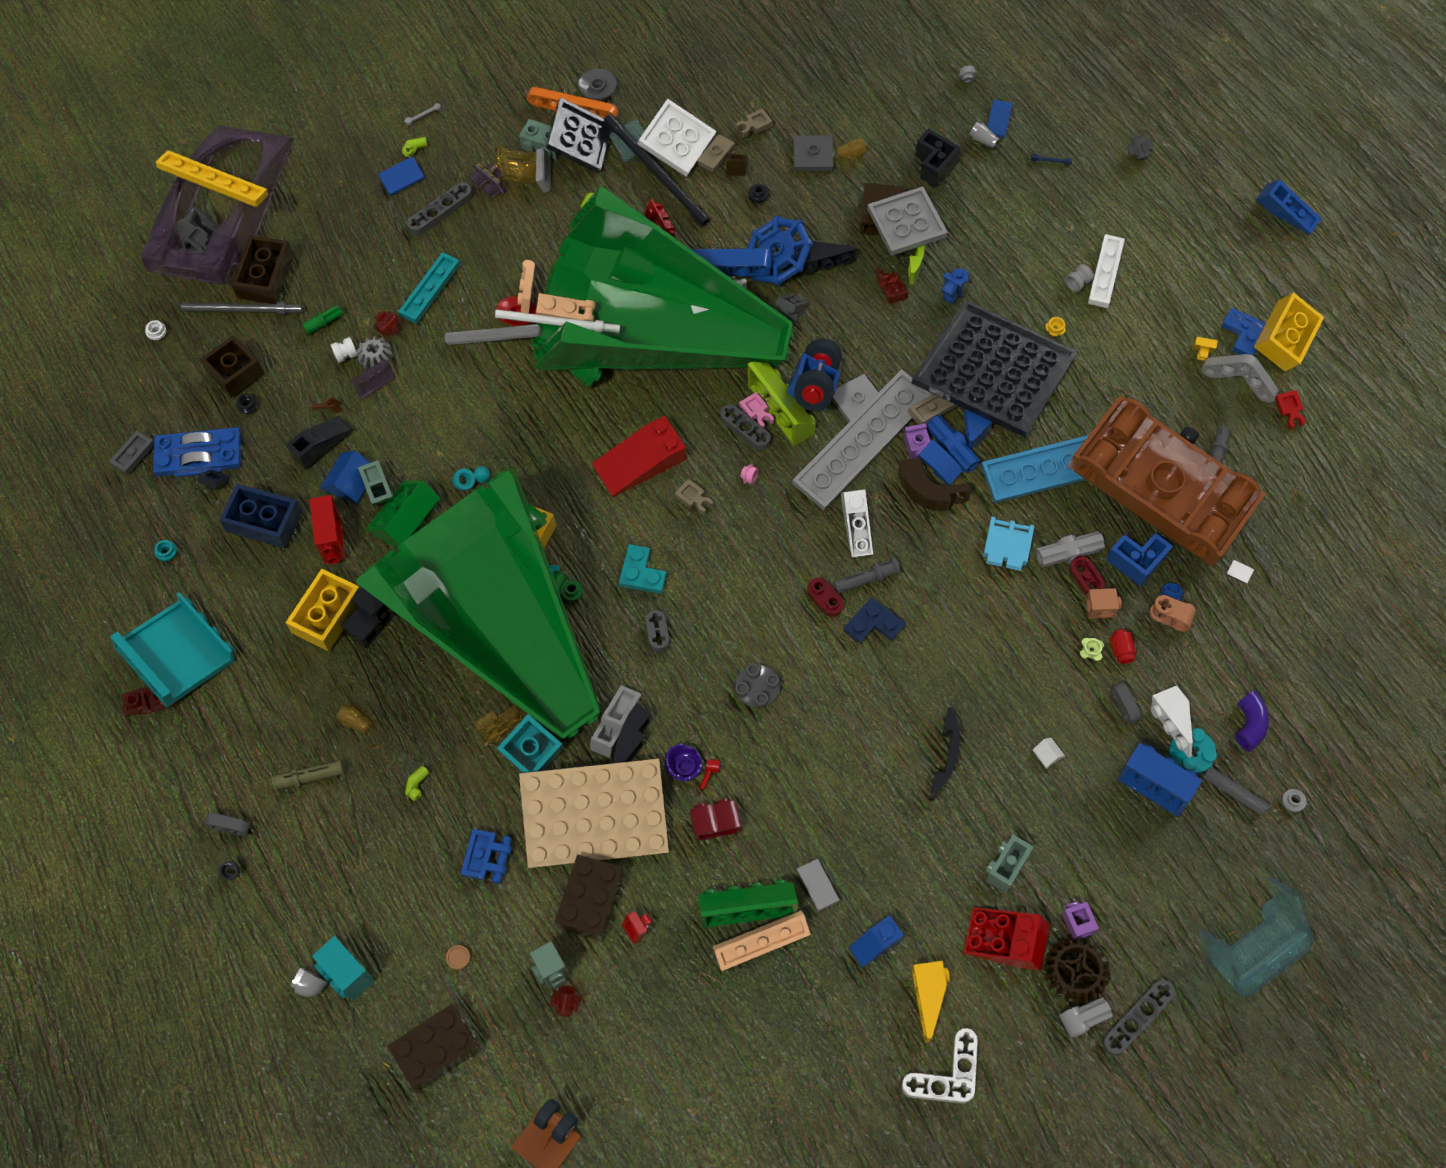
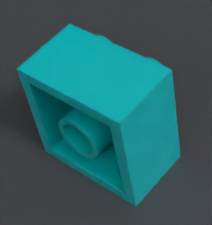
[497,714,565,773]
[312,936,375,1001]

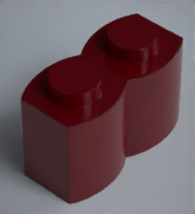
[690,798,742,841]

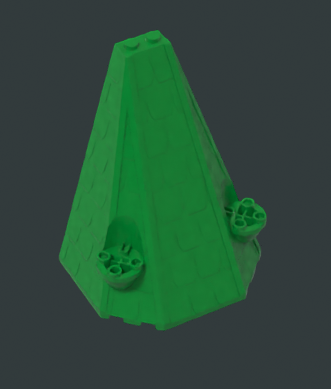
[532,187,793,388]
[356,466,600,739]

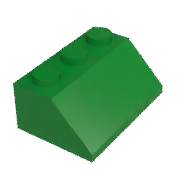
[365,480,440,547]

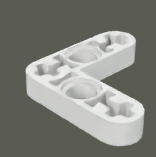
[902,1028,977,1103]

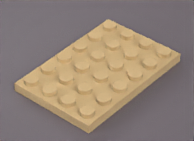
[519,759,669,868]

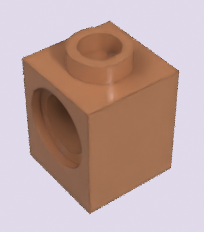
[1086,588,1121,619]

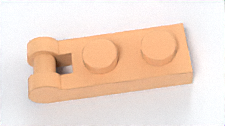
[517,260,535,313]
[536,293,596,322]

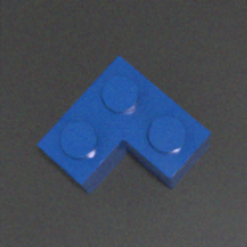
[1106,533,1173,587]

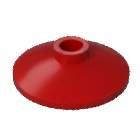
[497,296,537,326]

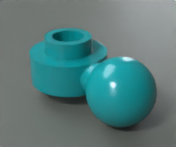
[452,466,491,491]

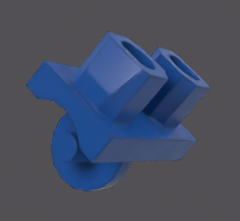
[941,268,969,304]

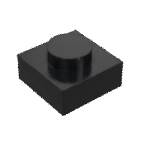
[197,469,229,490]

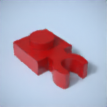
[1275,390,1305,430]

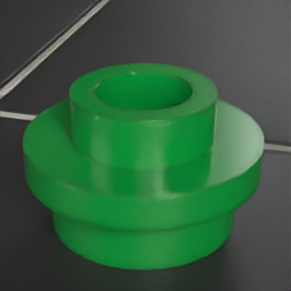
[561,580,583,602]

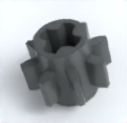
[1128,134,1154,159]

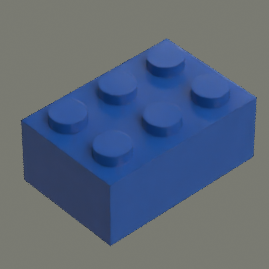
[1117,743,1202,817]

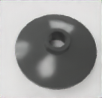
[578,69,617,100]

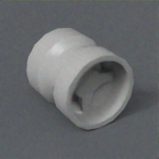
[1065,264,1094,292]

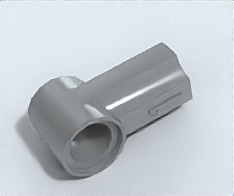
[1059,997,1113,1039]

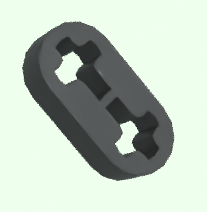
[646,610,669,653]
[1110,682,1141,725]
[204,813,250,836]

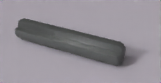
[1204,767,1269,815]

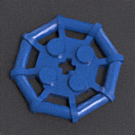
[747,215,813,286]

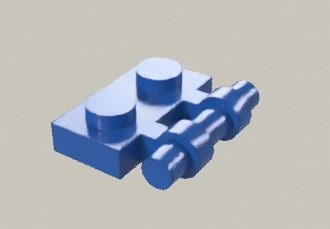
[461,829,512,884]

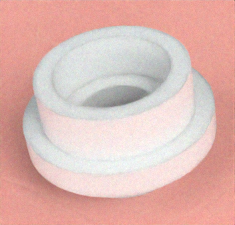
[145,320,167,340]

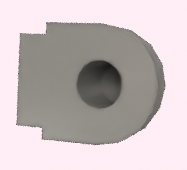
[291,968,328,997]

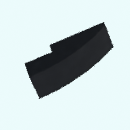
[614,703,652,763]

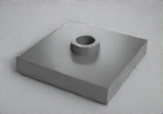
[832,374,878,423]

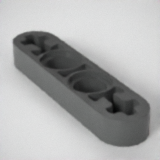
[407,182,473,236]
[1102,980,1175,1056]

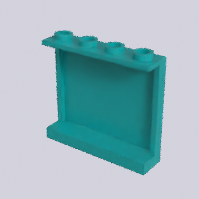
[110,592,235,708]

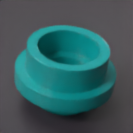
[154,540,177,561]

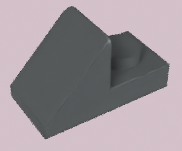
[776,293,810,325]

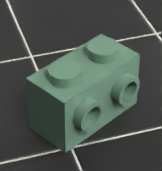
[519,119,559,160]
[985,835,1034,894]
[530,941,569,989]

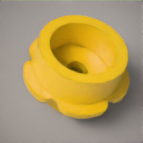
[1045,317,1066,336]

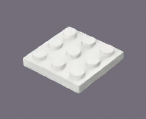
[637,99,716,177]

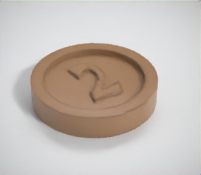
[446,945,471,970]

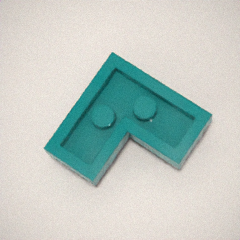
[619,544,667,594]

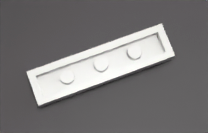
[1088,234,1125,308]

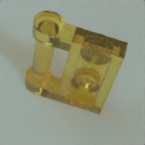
[496,146,537,184]

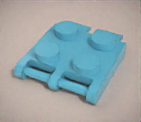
[983,516,1034,571]

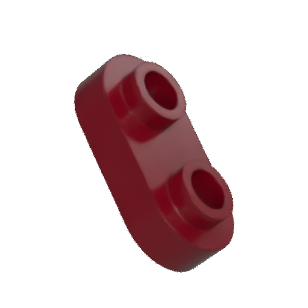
[1069,556,1105,595]
[807,578,844,617]

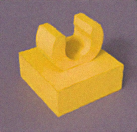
[1192,336,1218,361]

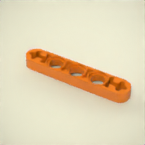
[527,87,619,119]

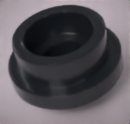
[749,184,769,203]
[236,394,258,414]

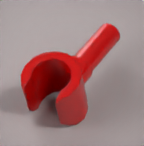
[699,759,720,790]

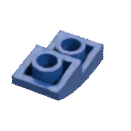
[918,439,963,486]

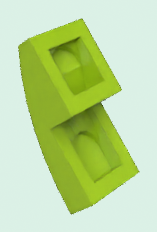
[908,245,925,284]

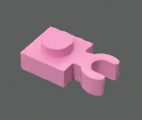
[739,392,774,429]

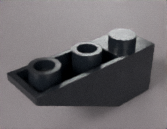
[794,241,856,277]
[286,416,353,470]

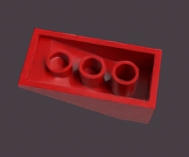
[592,415,687,498]

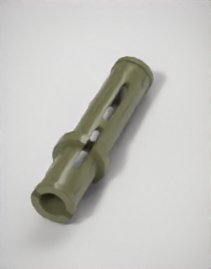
[271,760,344,790]

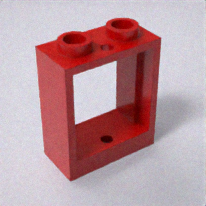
[309,495,346,564]

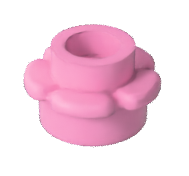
[741,464,759,484]

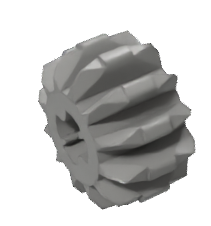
[357,336,393,372]

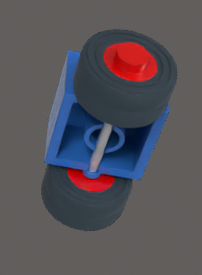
[786,338,842,411]

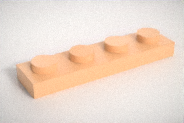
[712,911,811,971]

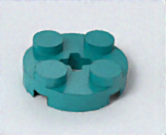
[1168,728,1217,775]

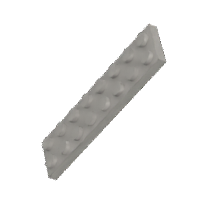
[792,369,932,510]

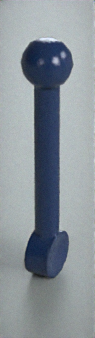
[1031,154,1072,165]

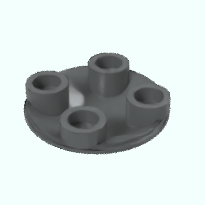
[735,663,780,708]

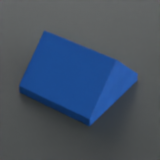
[320,450,370,505]

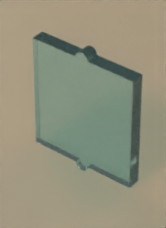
[609,118,645,162]

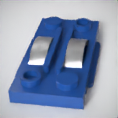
[153,427,241,477]

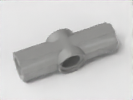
[1036,531,1105,568]

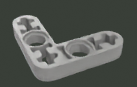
[1201,354,1279,403]

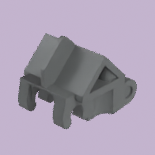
[176,206,227,256]

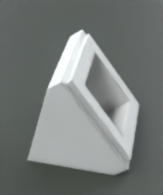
[1033,738,1065,769]

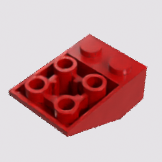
[964,907,1050,971]

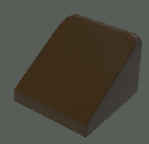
[726,154,747,176]

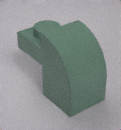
[358,460,393,506]

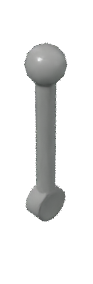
[405,103,441,126]

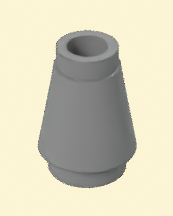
[969,122,999,149]

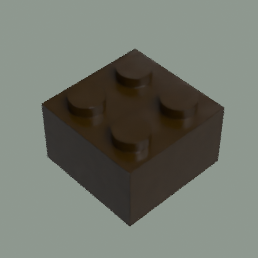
[200,335,264,398]

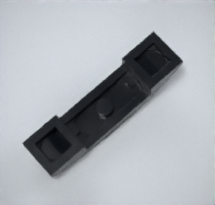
[929,707,960,801]

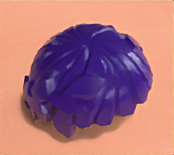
[665,744,702,782]

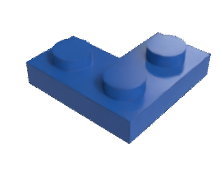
[1222,308,1266,356]

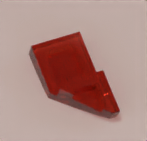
[875,268,908,304]

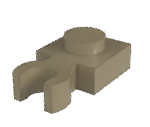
[736,108,773,138]
[674,479,713,516]

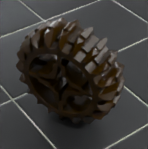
[1043,937,1110,1005]

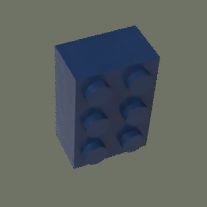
[219,484,302,549]

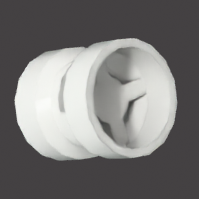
[330,337,357,363]

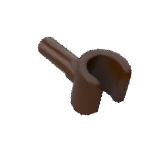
[311,397,342,413]

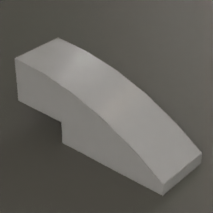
[590,685,641,758]

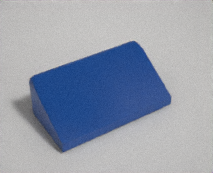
[379,157,425,196]

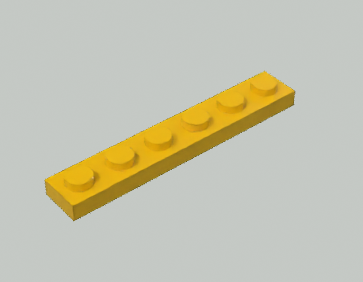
[156,150,268,207]

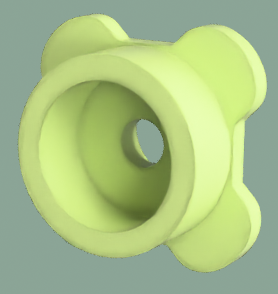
[1080,638,1104,661]

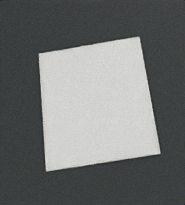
[1227,560,1254,583]

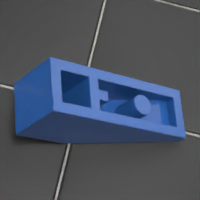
[1256,179,1322,234]

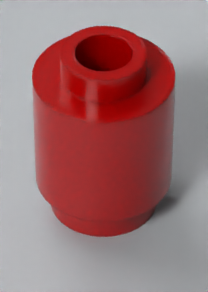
[1109,629,1137,664]

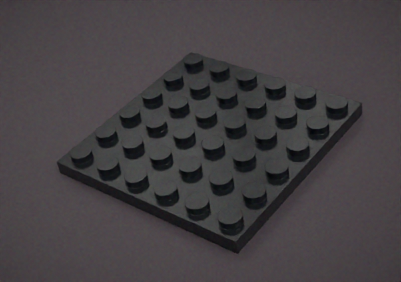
[911,300,1078,438]

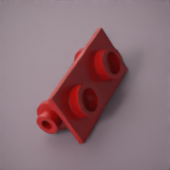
[645,199,675,237]

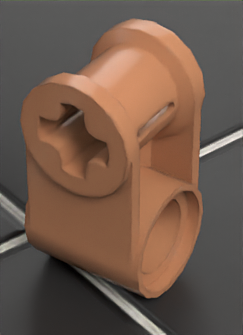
[1149,595,1196,632]

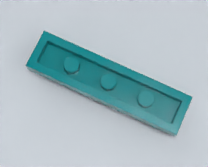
[398,252,460,324]

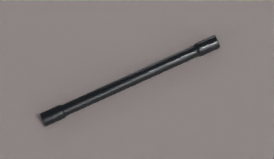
[603,114,711,227]

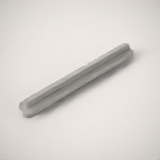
[445,324,541,345]

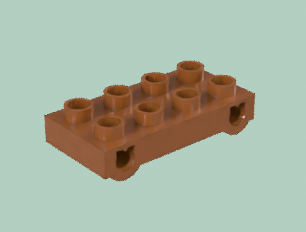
[1067,395,1266,567]

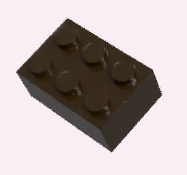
[231,235,294,304]
[555,854,624,942]
[388,1004,481,1093]

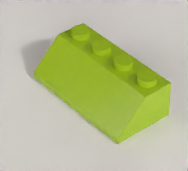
[748,362,816,446]

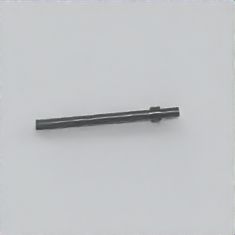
[181,302,303,315]

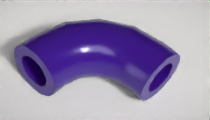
[1235,690,1270,752]

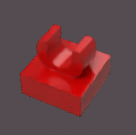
[621,911,652,945]

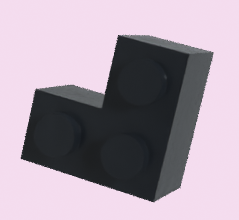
[915,128,961,187]
[342,588,395,649]

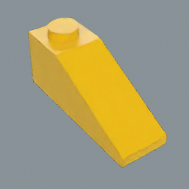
[911,961,950,1043]

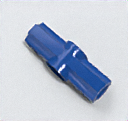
[926,415,980,473]

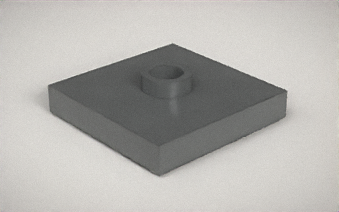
[794,135,833,171]

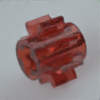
[374,311,399,336]
[550,985,581,1017]

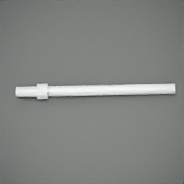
[495,309,620,333]

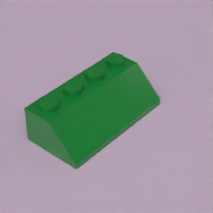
[698,880,798,929]

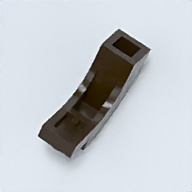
[898,458,971,511]

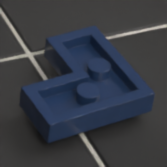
[843,597,906,645]

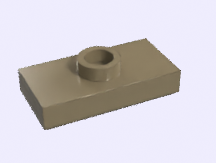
[697,134,735,173]

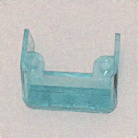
[1199,877,1313,997]

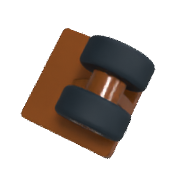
[512,1098,581,1168]

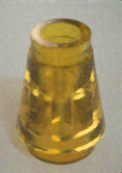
[837,137,867,159]
[336,703,372,733]

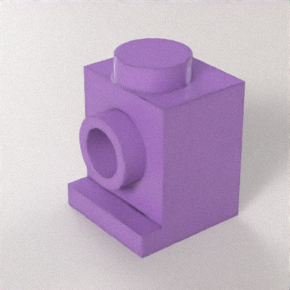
[903,423,930,459]
[1062,901,1099,942]

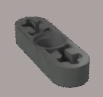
[721,404,771,451]

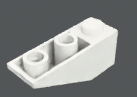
[841,490,873,557]
[1151,686,1193,758]

